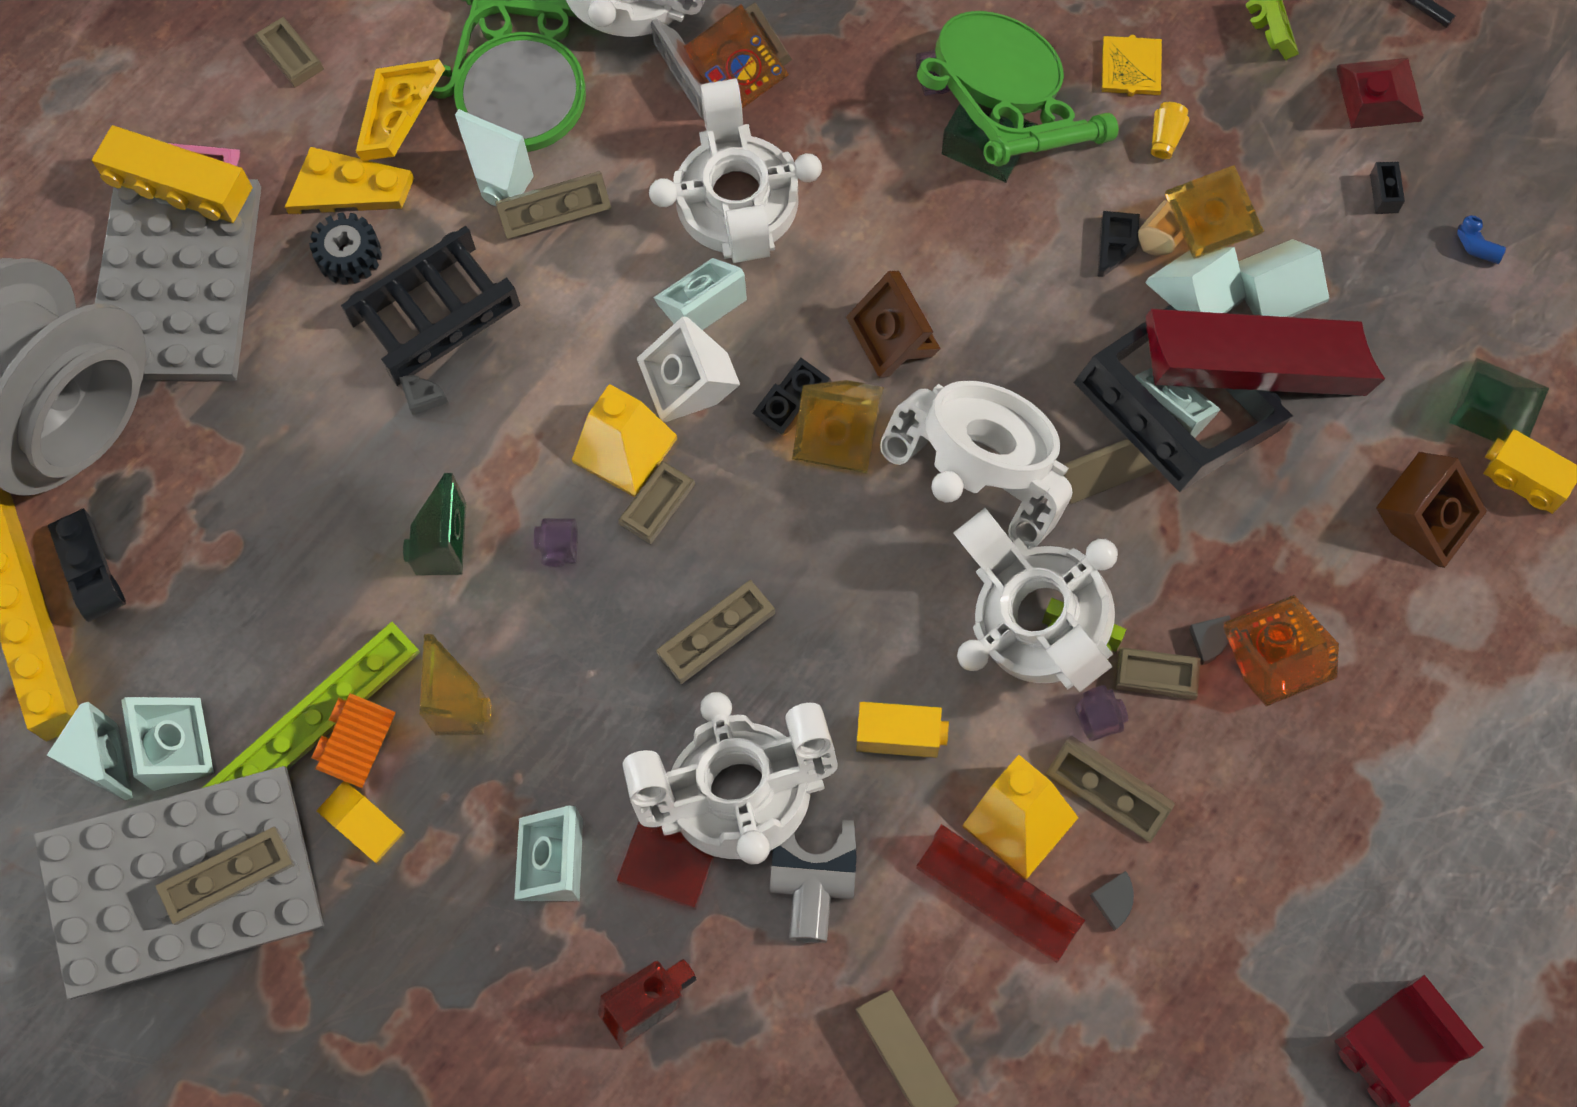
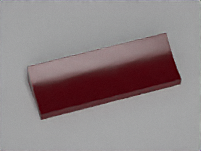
[1146,309,1385,396]

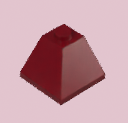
[1337,58,1424,129]

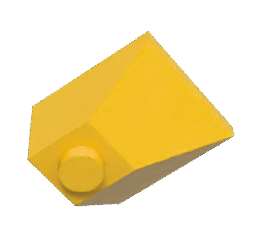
[572,384,677,497]
[962,755,1079,880]

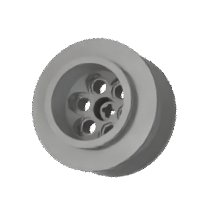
[0,258,146,495]

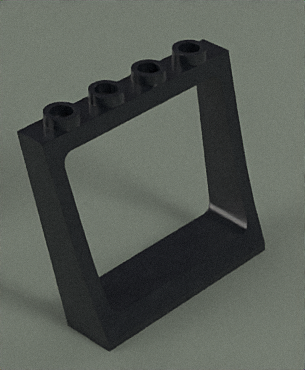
[1073,305,1293,492]

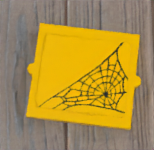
[1102,35,1162,97]

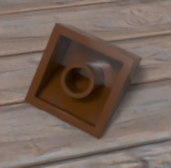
[1376,452,1487,568]

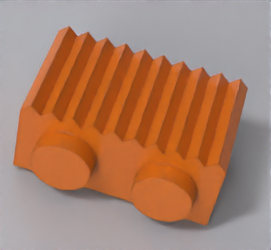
[311,693,396,788]

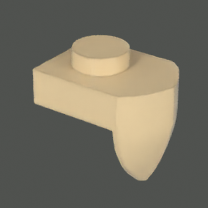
[1138,199,1194,256]

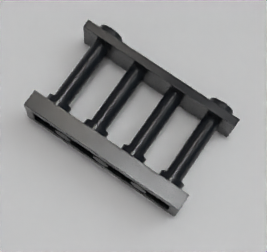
[341,226,521,386]

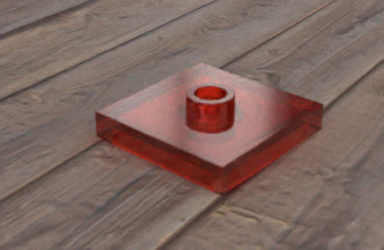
[617,822,715,910]

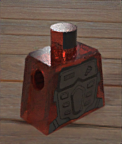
[598,959,697,1050]

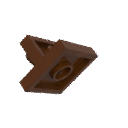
[846,271,941,378]

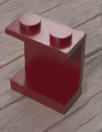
[1335,975,1484,1107]

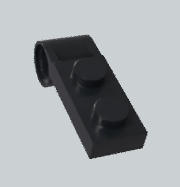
[48,508,126,622]

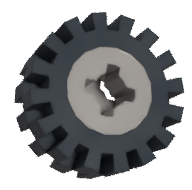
[309,212,382,285]

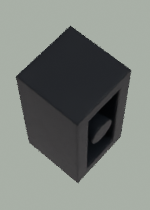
[1370,162,1405,214]

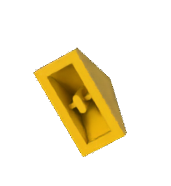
[316,781,404,864]

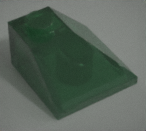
[941,102,1038,183]
[1449,358,1549,441]
[403,473,466,575]

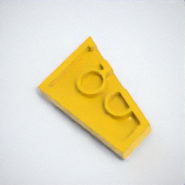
[356,59,445,161]
[285,147,414,214]

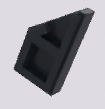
[1098,211,1140,277]

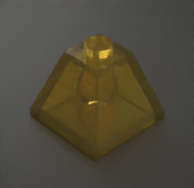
[1165,165,1264,259]
[792,380,884,473]
[419,634,491,735]

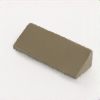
[1063,438,1157,504]
[1045,736,1175,843]
[855,990,960,1107]

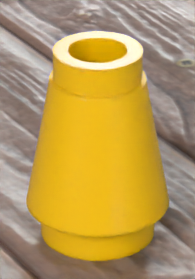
[1151,102,1190,159]

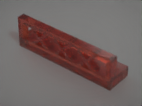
[916,824,1085,963]

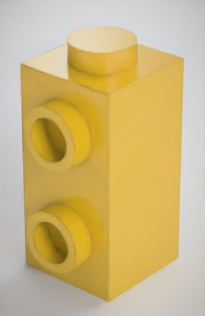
[1483,429,1577,514]
[856,702,949,758]

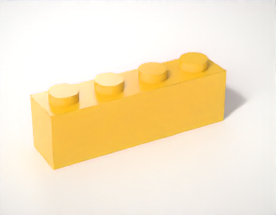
[91,125,253,223]

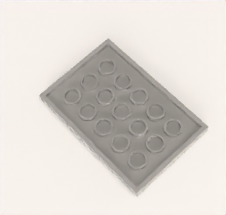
[95,179,261,381]
[34,766,324,1000]

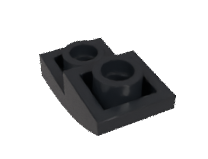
[752,357,832,436]

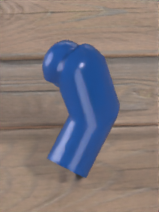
[1457,215,1506,264]

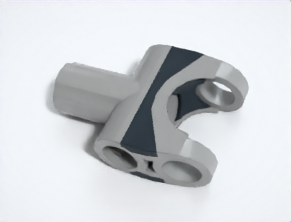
[770,820,857,943]

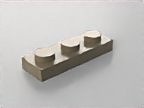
[495,171,611,239]
[656,579,775,684]
[155,826,295,925]

